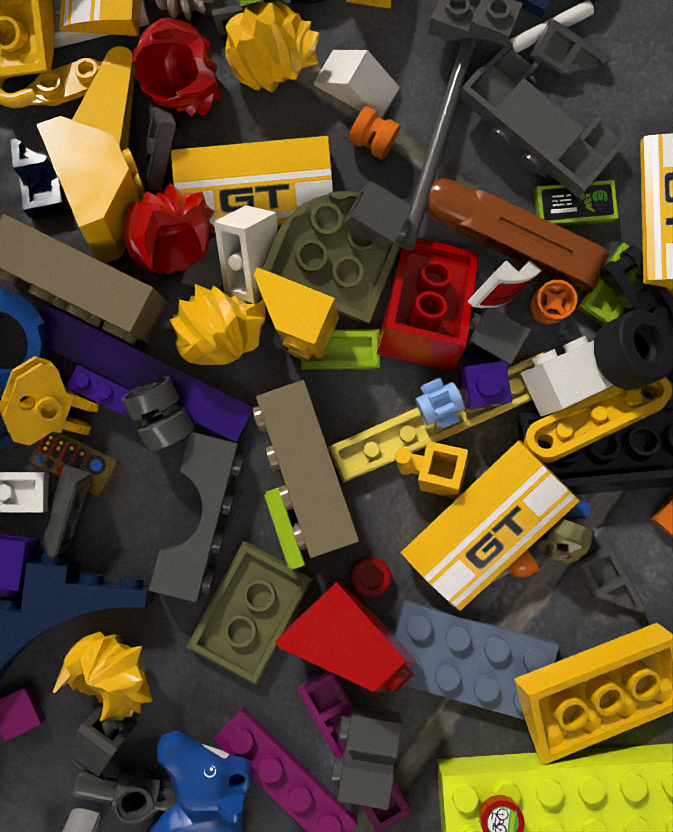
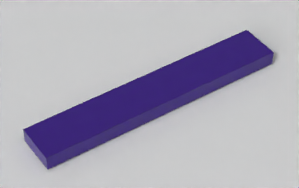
[26,303,254,443]

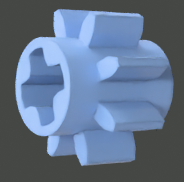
[415,378,465,430]

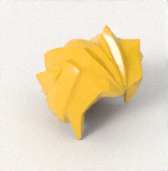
[225,1,319,93]
[169,284,266,365]
[53,631,153,723]

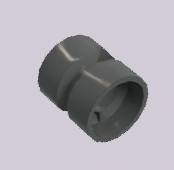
[121,376,194,451]

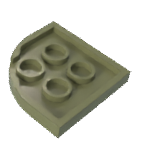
[262,191,400,325]

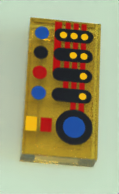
[29,432,120,497]

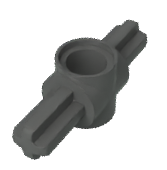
[73,768,177,824]

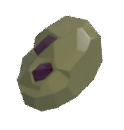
[537,518,595,564]

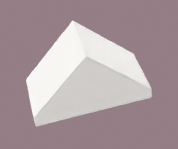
[314,50,399,119]

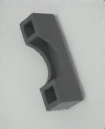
[149,432,246,603]

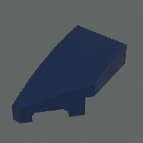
[10,139,67,218]

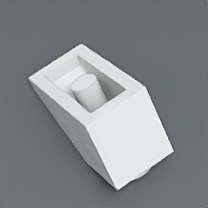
[214,205,278,304]

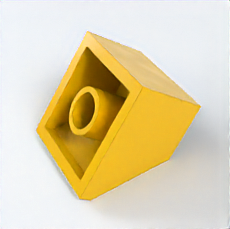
[253,267,339,362]

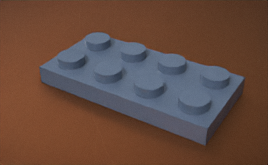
[394,599,559,720]

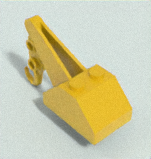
[0,46,146,264]

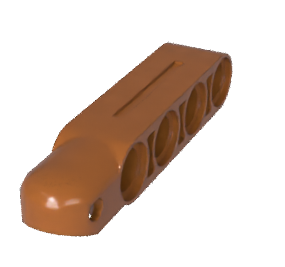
[425,179,610,292]

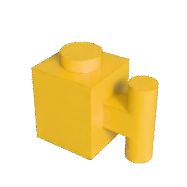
[395,441,468,499]

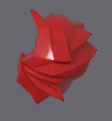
[132,18,222,117]
[123,183,215,275]

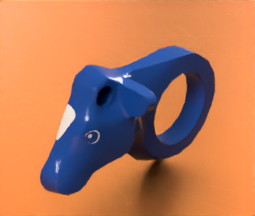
[146,731,254,832]

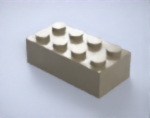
[0,214,169,345]
[252,380,359,558]

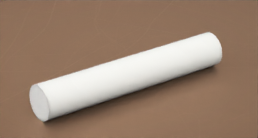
[508,0,594,53]

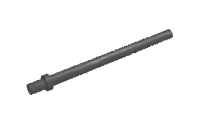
[399,38,482,250]

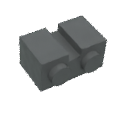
[331,704,402,810]

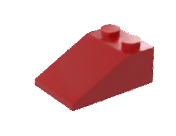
[376,237,479,373]

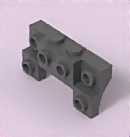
[428,0,523,46]
[458,41,628,198]

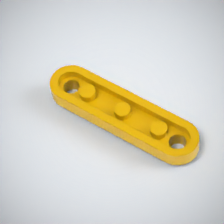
[523,377,672,463]

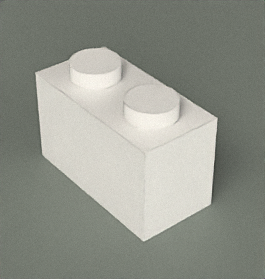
[521,336,613,417]

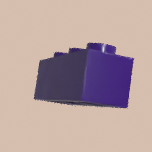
[66,365,131,419]

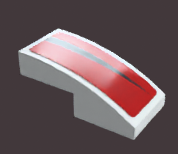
[468,260,542,308]

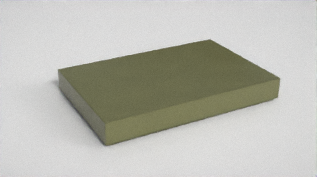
[186,540,313,685]

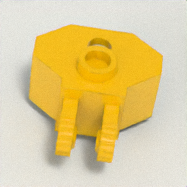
[0,356,100,446]

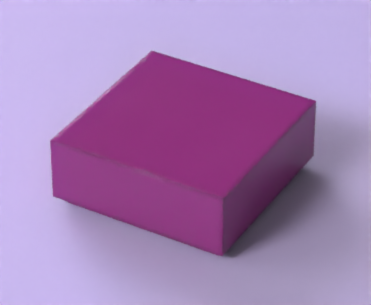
[0,684,46,742]

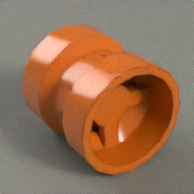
[348,105,401,160]
[529,280,577,325]

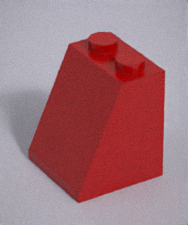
[274,582,418,693]

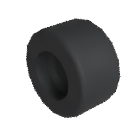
[594,310,673,390]

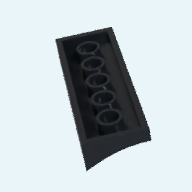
[516,400,673,495]

